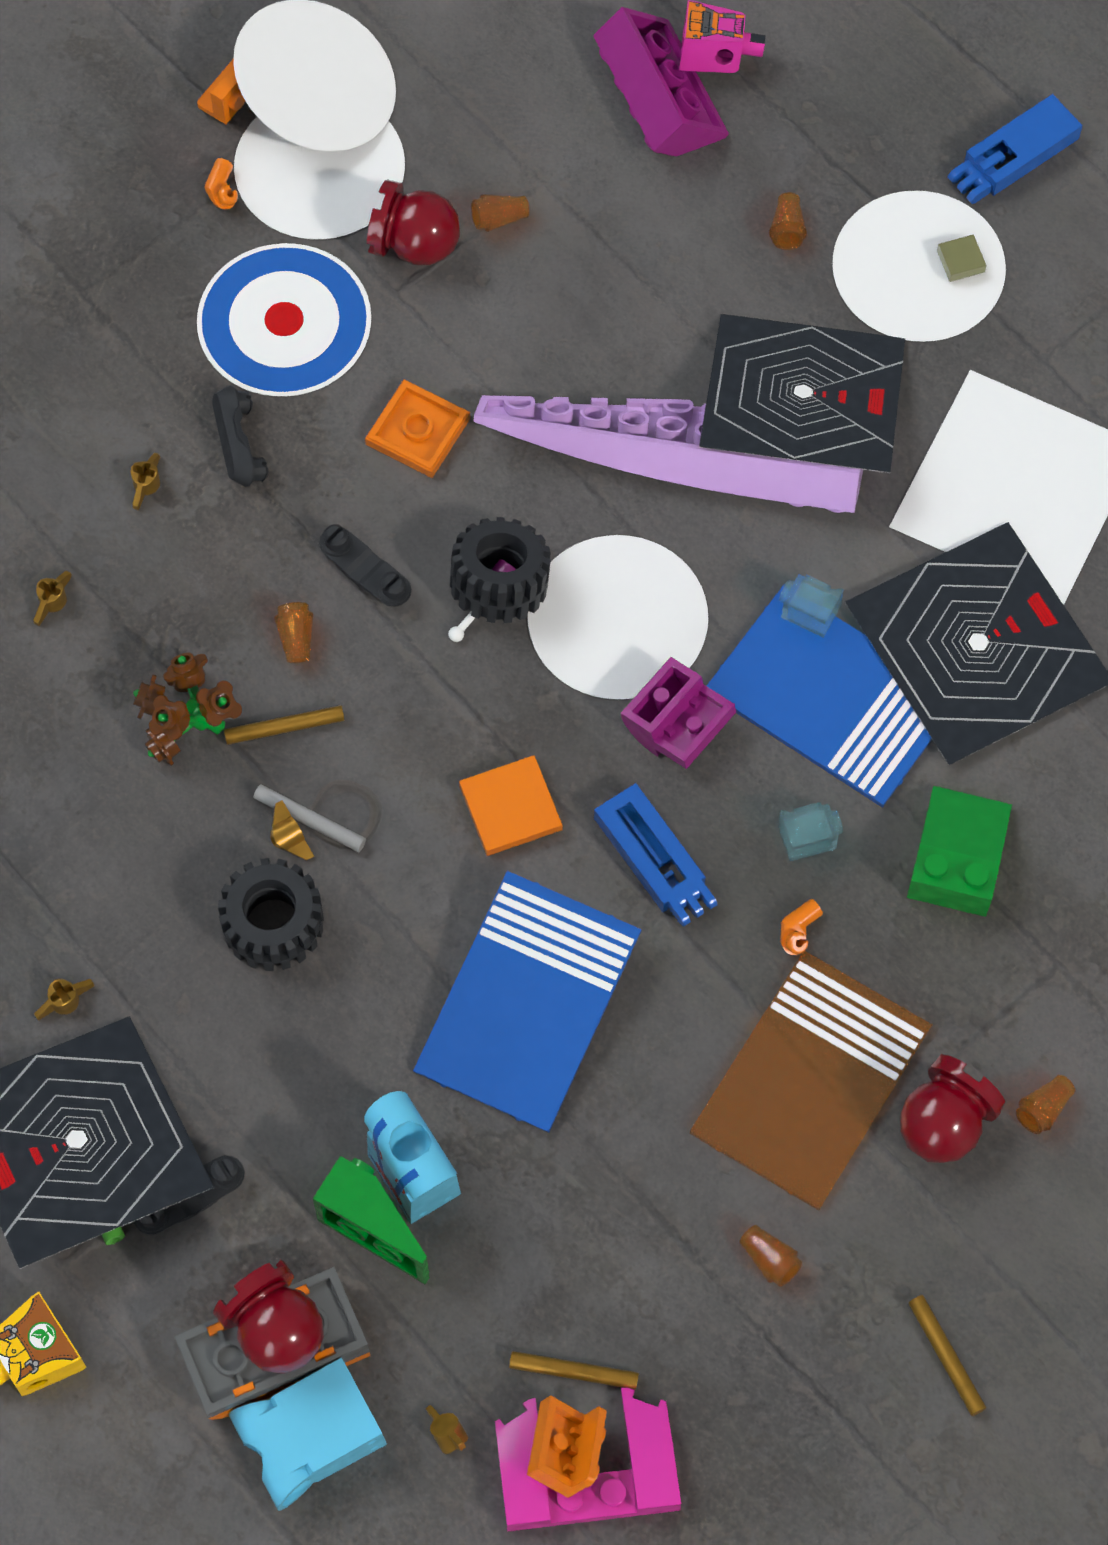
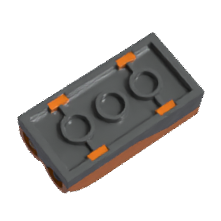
[174,1267,370,1420]

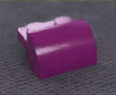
[621,657,736,769]

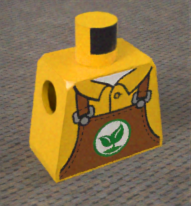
[0,1291,87,1396]

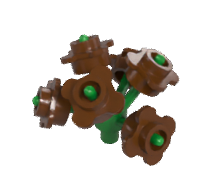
[133,653,242,766]

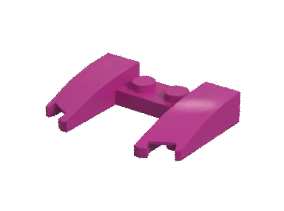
[495,1387,681,1532]

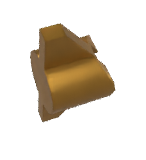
[131,453,160,510]
[33,571,72,626]
[270,800,314,860]
[34,979,94,1021]
[425,1405,468,1454]

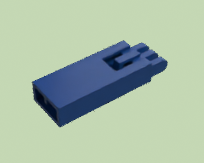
[947,94,1083,204]
[594,783,718,927]

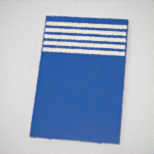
[707,584,932,808]
[413,871,642,1133]

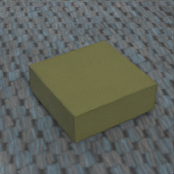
[937,234,987,282]

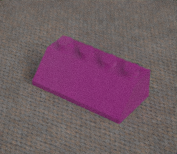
[593,7,729,157]

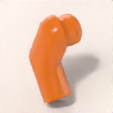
[204,158,238,209]
[780,898,823,955]

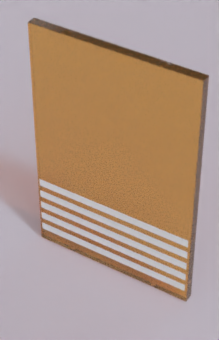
[690,951,932,1210]

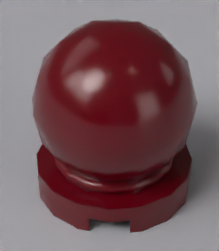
[367,179,460,265]
[900,1054,1005,1163]
[213,1260,324,1374]

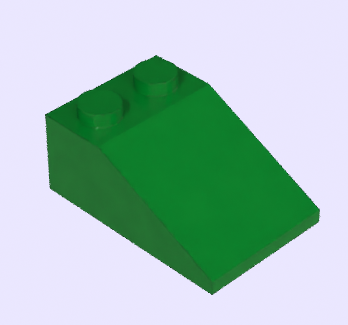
[907,786,1012,917]
[313,1156,430,1285]

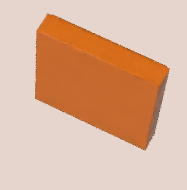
[365,379,471,478]
[459,755,563,856]

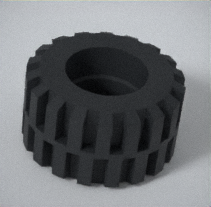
[449,517,551,623]
[218,858,324,971]

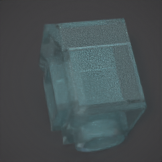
[779,574,844,638]
[778,802,843,861]

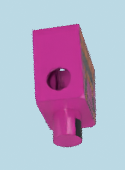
[679,0,766,73]

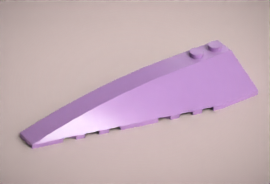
[474,395,863,513]

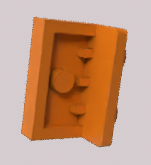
[197,59,246,125]
[527,1395,607,1498]

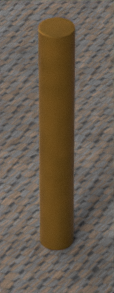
[224,705,345,745]
[908,1295,986,1416]
[509,1351,639,1390]

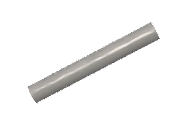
[253,784,366,853]

